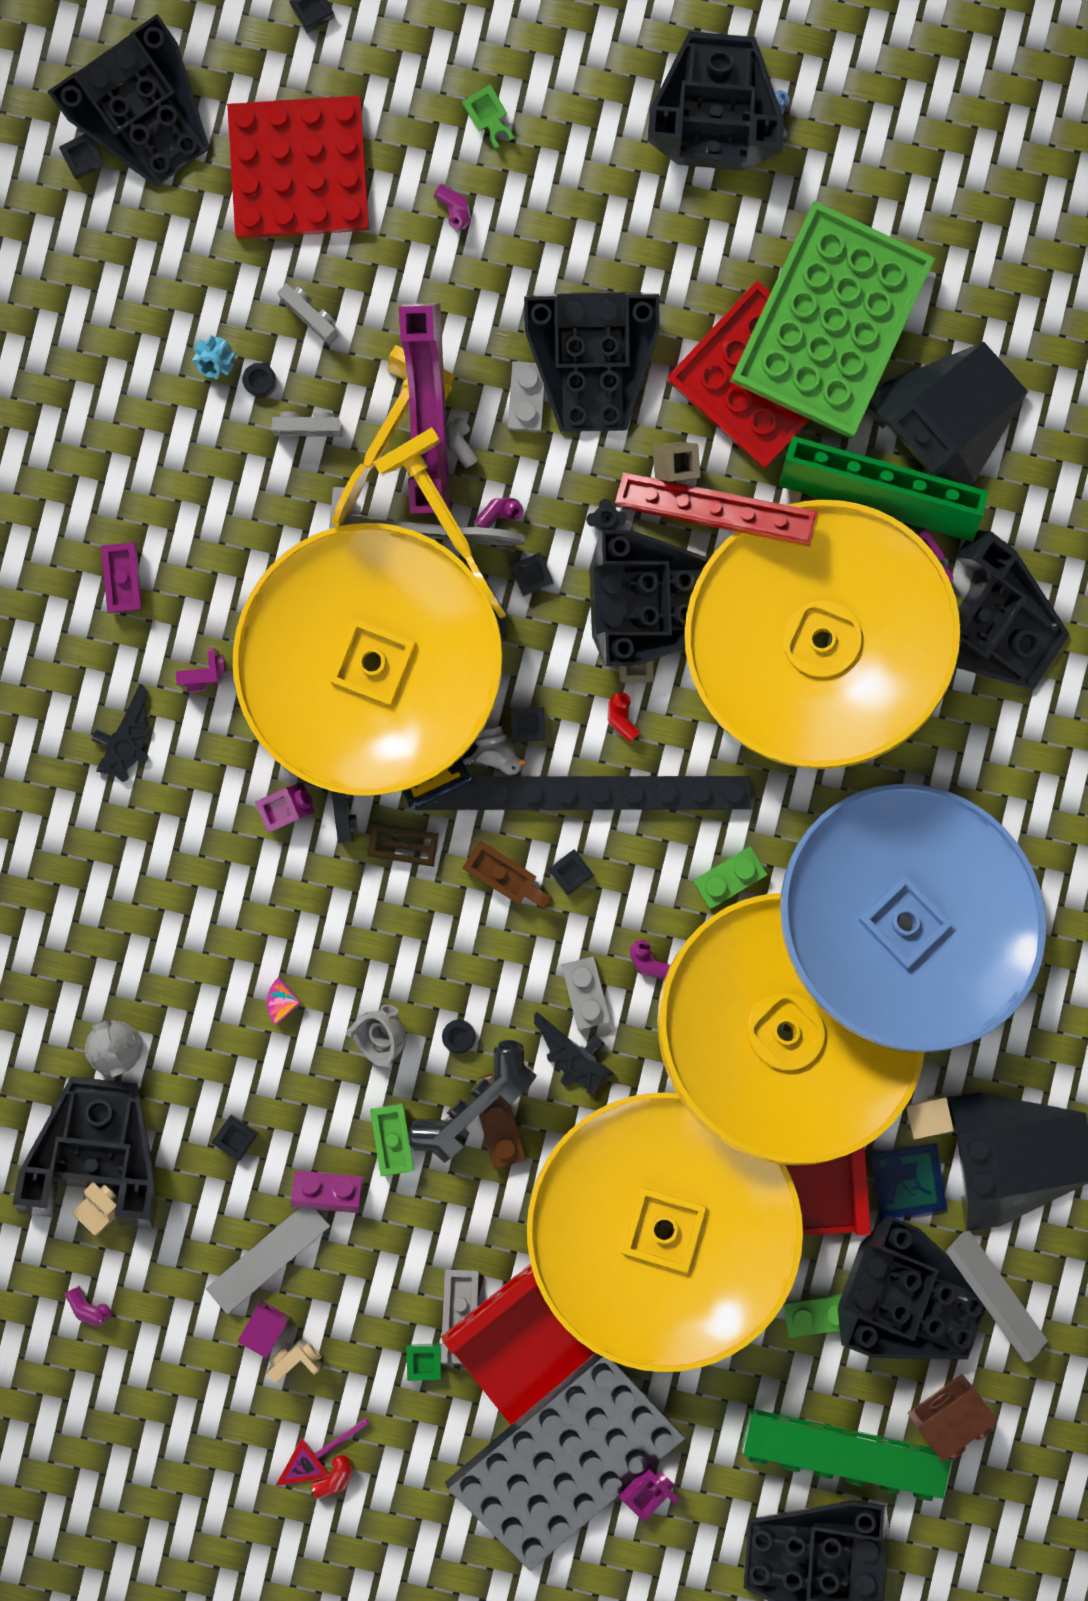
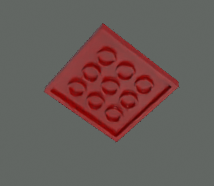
[227,95,369,239]
[666,280,810,470]

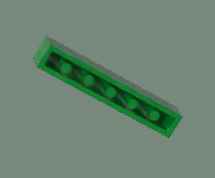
[778,436,989,542]
[740,1407,952,1501]

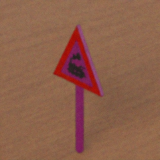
[275,1419,369,1486]

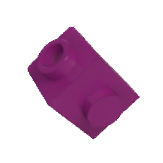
[175,648,226,693]
[618,1468,680,1522]

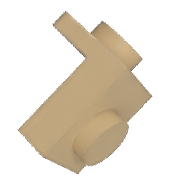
[73,1182,118,1236]
[266,1339,322,1384]

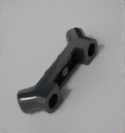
[409,1040,537,1163]

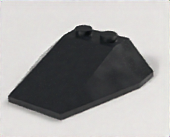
[647,31,784,171]
[947,1092,1088,1231]

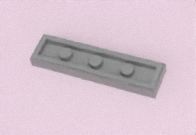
[206,1208,331,1314]
[946,1230,1048,1362]

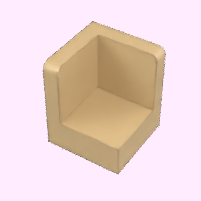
[906,1094,954,1139]

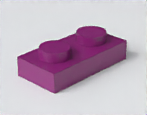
[101,542,143,614]
[291,1171,362,1213]

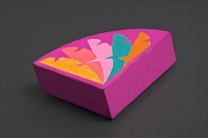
[267,977,301,1025]

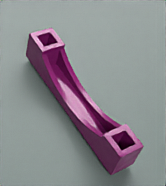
[398,303,450,513]

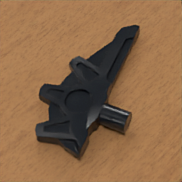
[91,683,151,782]
[534,1012,614,1095]

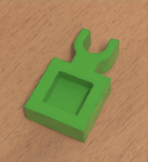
[461,84,515,150]

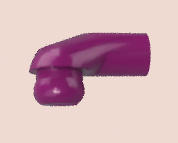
[433,183,471,230]
[473,498,524,528]
[630,940,671,980]
[64,1286,112,1327]

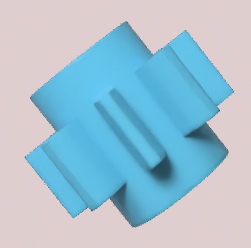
[192,335,236,379]

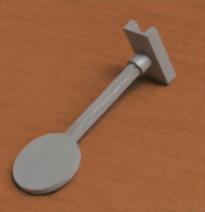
[329,487,526,546]

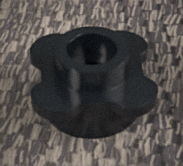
[586,499,627,532]

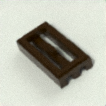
[367,823,439,867]

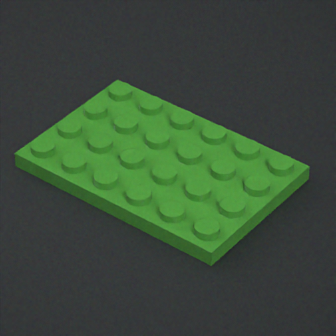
[730,201,935,439]

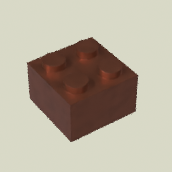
[908,1374,998,1462]

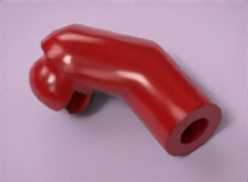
[607,692,641,743]
[311,1455,353,1500]

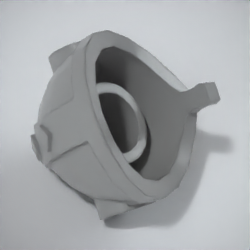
[346,1005,407,1066]
[85,1020,142,1077]

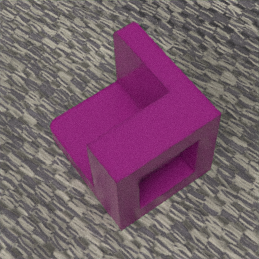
[238,1300,290,1359]

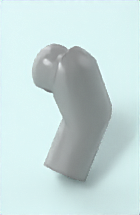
[446,417,478,469]

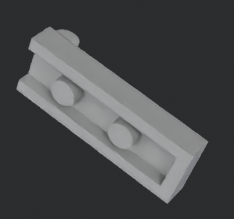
[441,1270,479,1364]

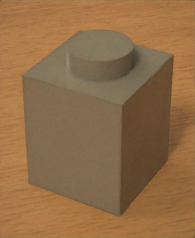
[653,441,700,481]

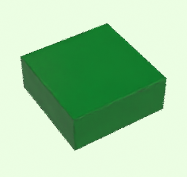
[406,1343,442,1381]

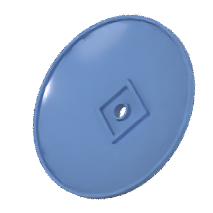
[780,784,1046,1052]

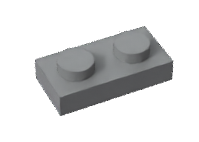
[277,283,338,345]
[508,362,544,432]
[271,412,342,437]
[561,956,610,1030]

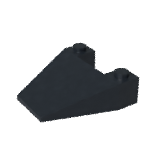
[955,530,1070,690]
[12,1076,159,1229]

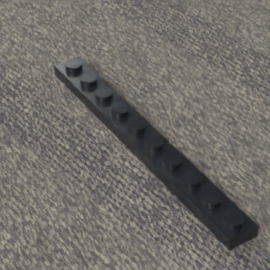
[415,776,751,810]

